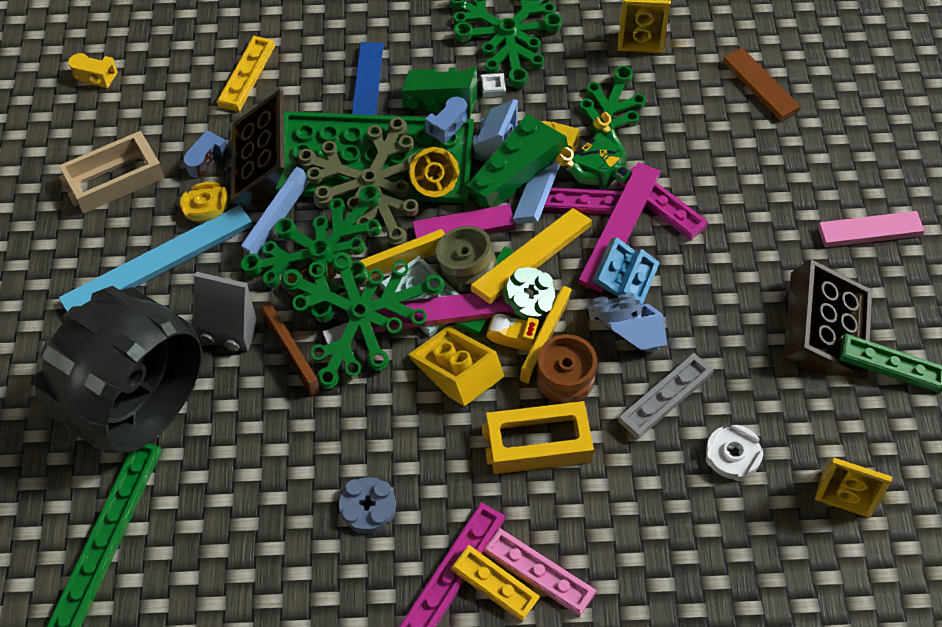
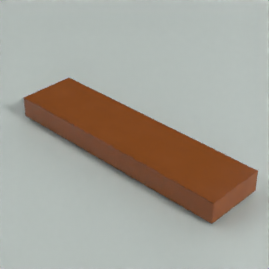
[723,48,801,121]
[261,301,320,396]

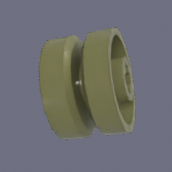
[436,226,498,292]

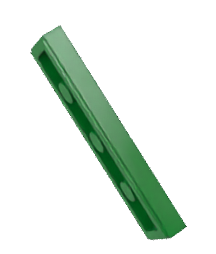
[839,334,942,393]

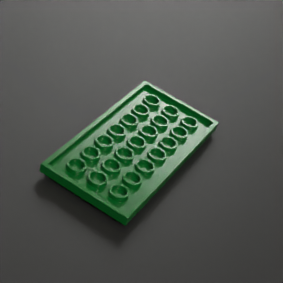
[273,111,474,204]

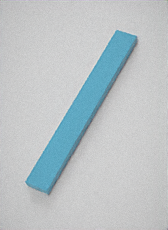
[59,205,253,311]

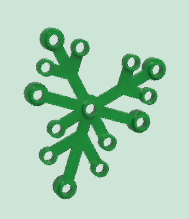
[449,0,562,89]
[241,185,382,323]
[281,252,445,390]

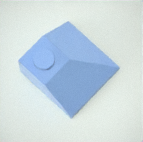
[599,304,667,352]

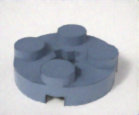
[588,293,642,323]
[339,477,396,534]

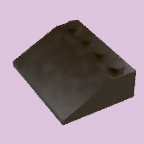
[231,89,284,213]
[784,259,872,380]

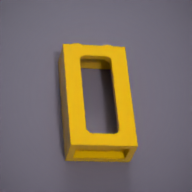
[482,401,594,474]

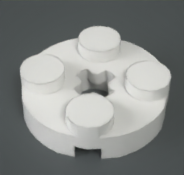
[706,425,763,481]

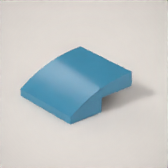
[593,237,660,305]

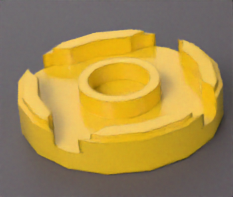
[179,182,230,222]

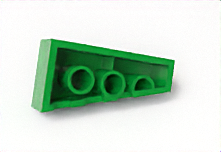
[467,114,569,208]

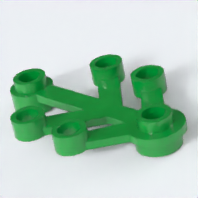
[579,65,646,136]

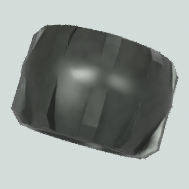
[35,286,203,453]

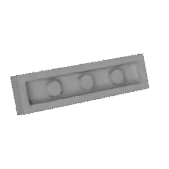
[618,353,714,439]

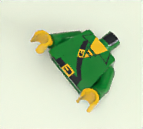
[556,112,632,188]

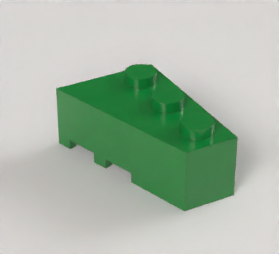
[401,66,477,119]

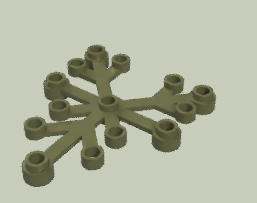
[297,117,418,248]

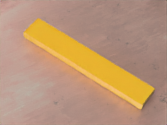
[471,208,592,304]

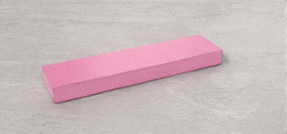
[818,211,924,248]
[483,528,596,617]

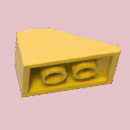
[617,0,671,53]
[408,326,504,406]
[815,458,892,518]

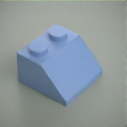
[472,99,518,163]

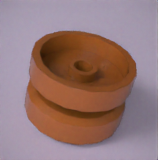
[536,334,597,404]

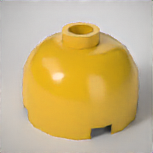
[408,147,459,197]

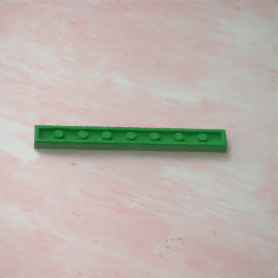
[47,444,162,627]

